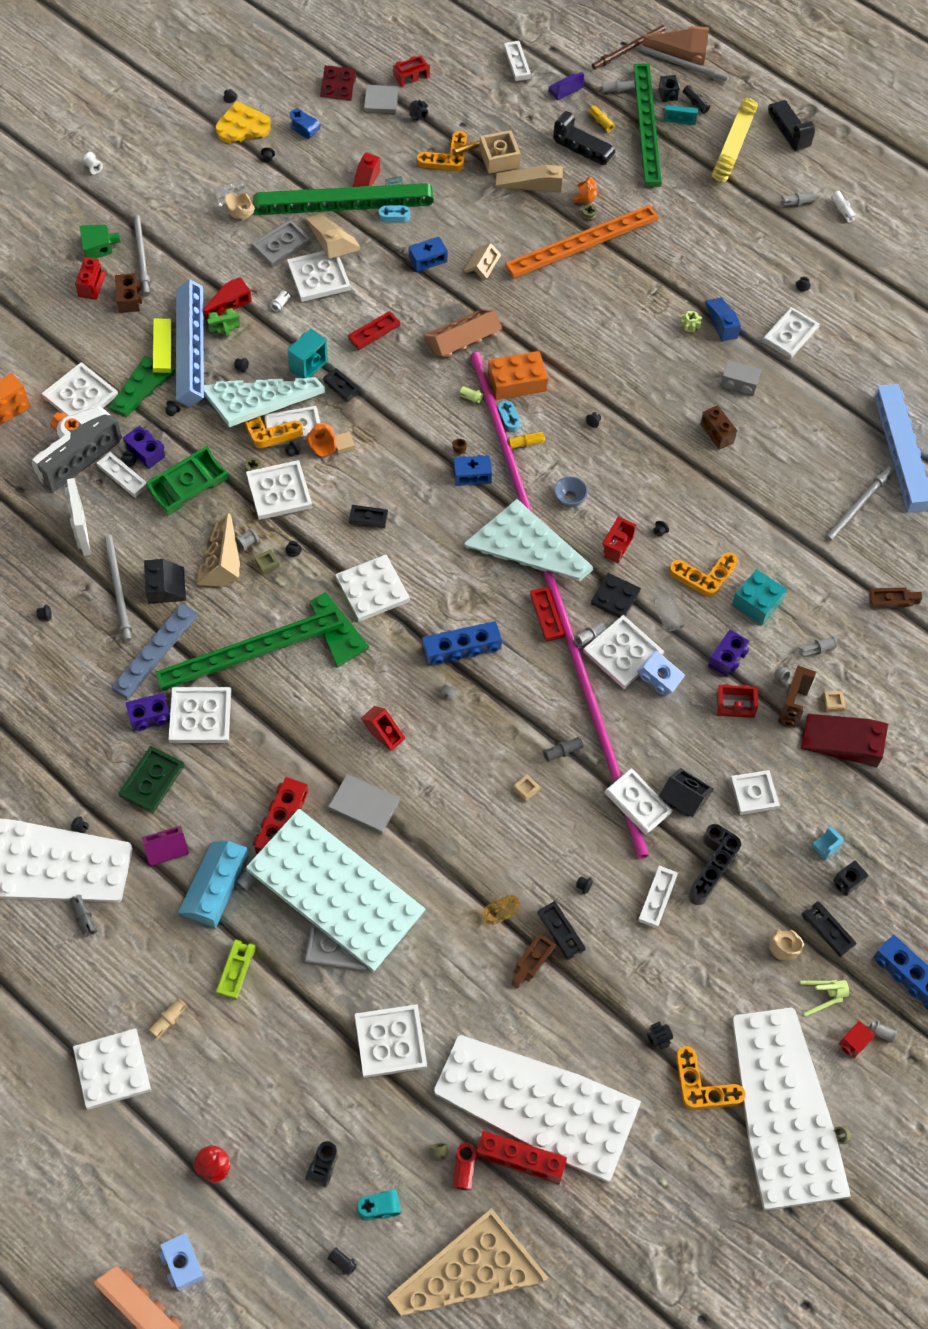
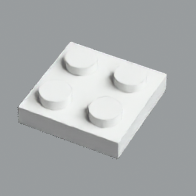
[730,770,780,815]

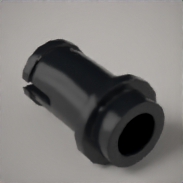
[327,1247,357,1276]

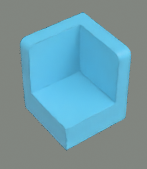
[811,826,844,861]

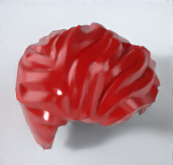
[193,1145,231,1184]

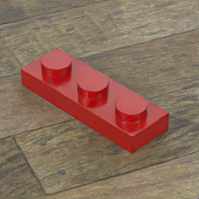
[348,311,400,350]
[530,587,564,642]

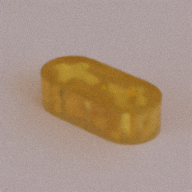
[483,895,520,925]

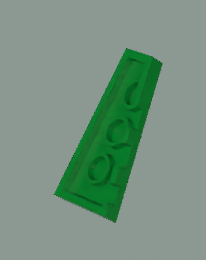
[110,356,176,417]
[310,592,369,668]

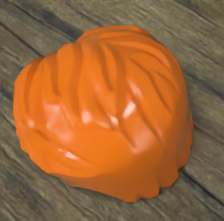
[573,176,597,204]
[306,423,336,457]

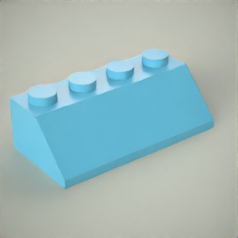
[178,841,249,929]

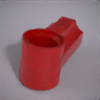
[452,1143,476,1190]

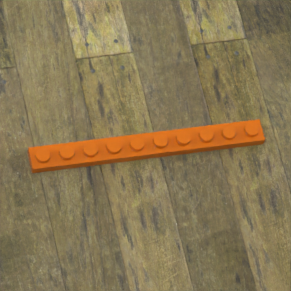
[505,204,658,279]

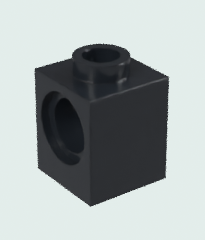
[658,75,680,102]
[833,860,869,896]

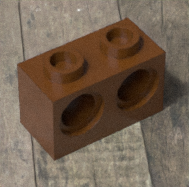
[115,273,142,313]
[700,405,737,450]

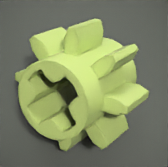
[680,311,702,332]

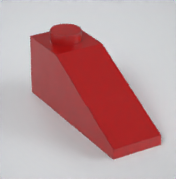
[203,277,252,322]

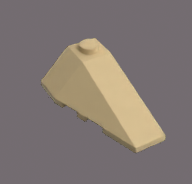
[496,164,563,192]
[305,214,360,259]
[196,513,240,586]

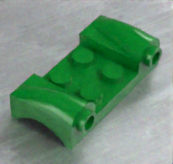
[146,446,228,516]

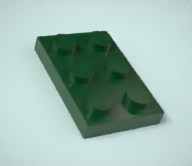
[118,746,185,814]

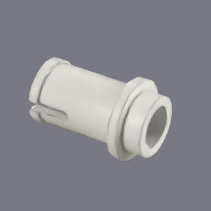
[270,290,290,312]

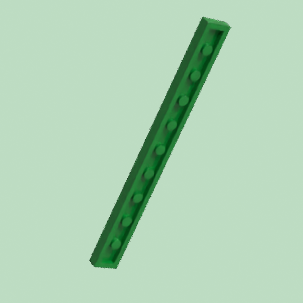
[633,64,662,187]
[155,607,344,691]

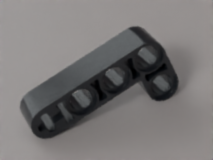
[768,100,815,151]
[553,111,615,165]
[689,824,741,905]

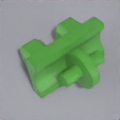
[207,308,240,337]

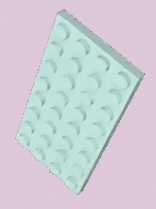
[246,809,426,973]

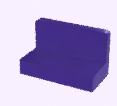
[548,72,584,100]

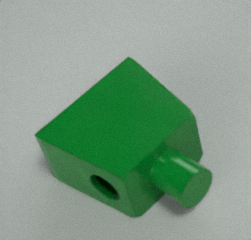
[79,225,121,259]

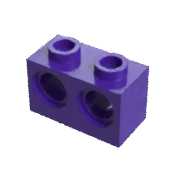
[123,425,165,469]
[708,630,749,677]
[125,692,170,731]

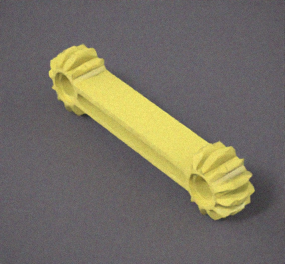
[712,98,758,183]

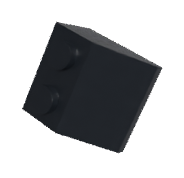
[144,559,186,604]
[659,768,714,817]

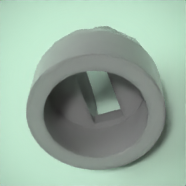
[774,667,791,684]
[441,684,458,700]

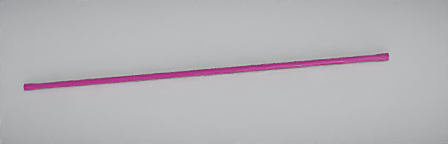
[470,352,649,859]

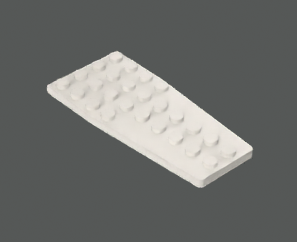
[0,818,133,903]
[732,1008,851,1211]
[434,1035,641,1183]

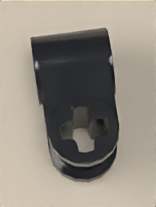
[305,1141,338,1188]

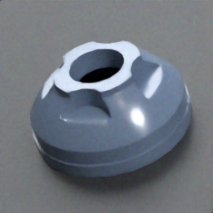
[554,476,588,507]

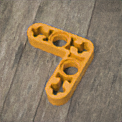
[417,131,467,172]
[244,416,304,448]
[669,552,738,597]
[676,1046,746,1110]

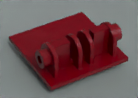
[320,65,356,101]

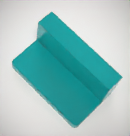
[664,105,698,125]

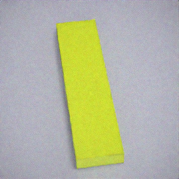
[153,318,171,373]

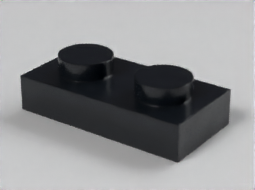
[323,368,360,402]
[349,505,388,529]

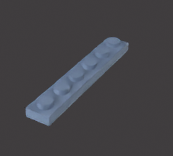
[112,604,198,700]

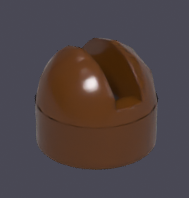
[452,439,467,454]

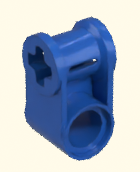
[290,109,321,139]

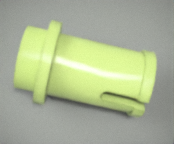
[459,386,483,404]

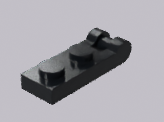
[537,901,586,960]
[802,901,857,957]

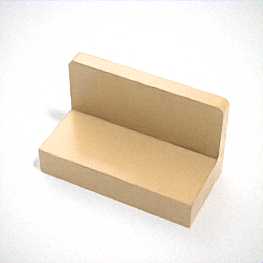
[464,243,501,280]

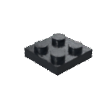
[591,573,641,618]

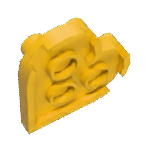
[216,101,271,144]

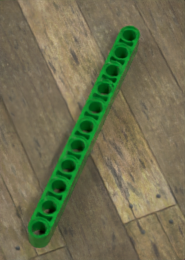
[253,183,434,215]

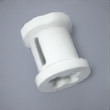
[82,152,103,174]

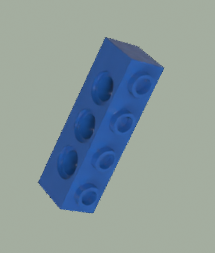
[422,621,502,666]
[873,934,928,1010]

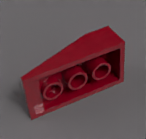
[801,714,888,768]

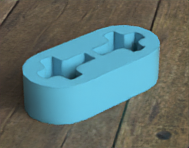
[379,205,410,223]
[498,401,520,432]

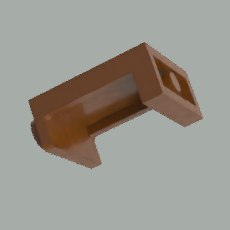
[778,666,816,727]

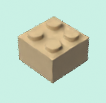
[479,130,521,174]

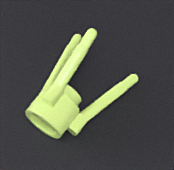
[799,980,849,1016]

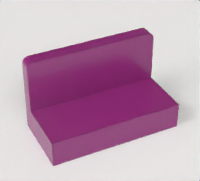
[142,825,189,866]

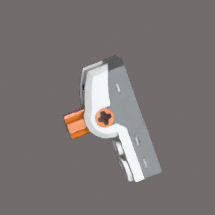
[32,406,122,493]

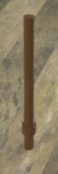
[592,25,666,70]

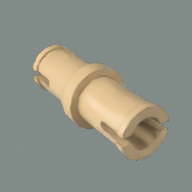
[148,998,188,1039]

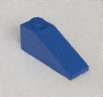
[705,297,741,342]

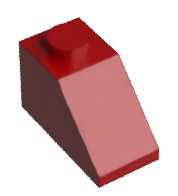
[352,152,380,187]
[361,706,406,751]

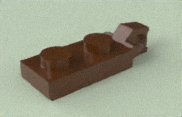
[868,587,922,608]
[511,933,556,988]

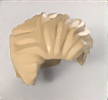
[224,192,255,219]
[769,928,804,961]

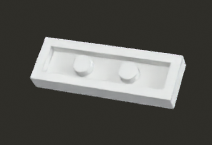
[504,41,531,81]
[97,452,146,498]
[638,866,678,929]

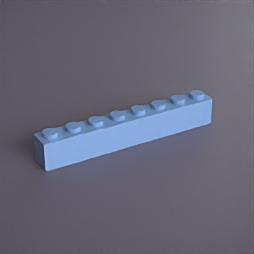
[176,279,204,407]
[874,384,928,513]

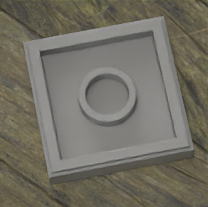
[364,85,398,114]

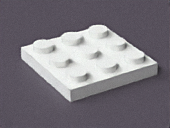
[287,251,351,302]
[42,362,118,416]
[246,460,312,520]
[65,478,91,556]
[335,555,410,622]
[583,615,664,689]
[169,687,231,743]
[355,1004,427,1078]
[73,1028,151,1110]

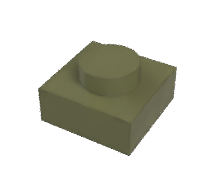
[254,549,280,574]

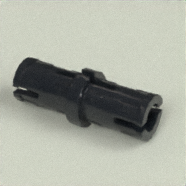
[682,85,710,114]

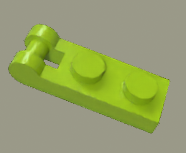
[216,940,256,1000]

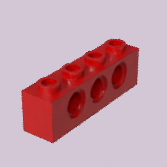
[253,777,309,854]
[476,1131,567,1185]

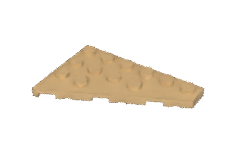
[387,1208,548,1317]

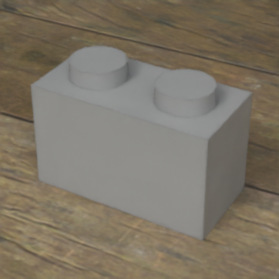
[720,360,762,396]

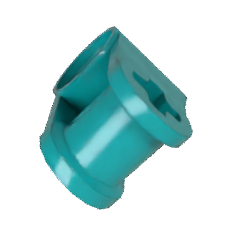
[357,1190,401,1221]

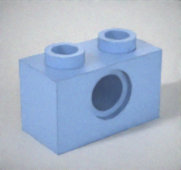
[637,651,685,696]
[159,1233,204,1291]

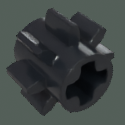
[409,99,428,121]
[647,1021,673,1050]

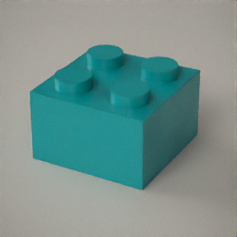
[287,329,328,379]
[732,569,787,625]

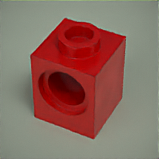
[839,1020,876,1059]

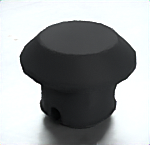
[223,89,237,103]
[261,147,275,162]
[796,276,811,291]
[234,357,249,373]
[165,401,181,416]
[586,412,601,428]
[285,441,300,457]
[120,451,137,467]
[653,521,669,536]
[285,541,302,557]
[36,604,52,621]
[71,816,89,834]
[576,876,593,894]

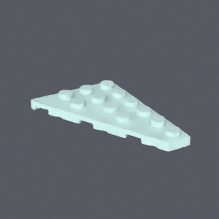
[204,377,325,427]
[464,499,593,582]

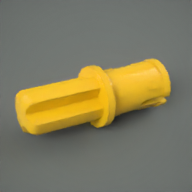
[588,105,615,132]
[509,432,545,449]

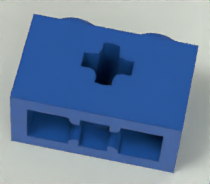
[409,236,448,272]
[453,455,492,486]

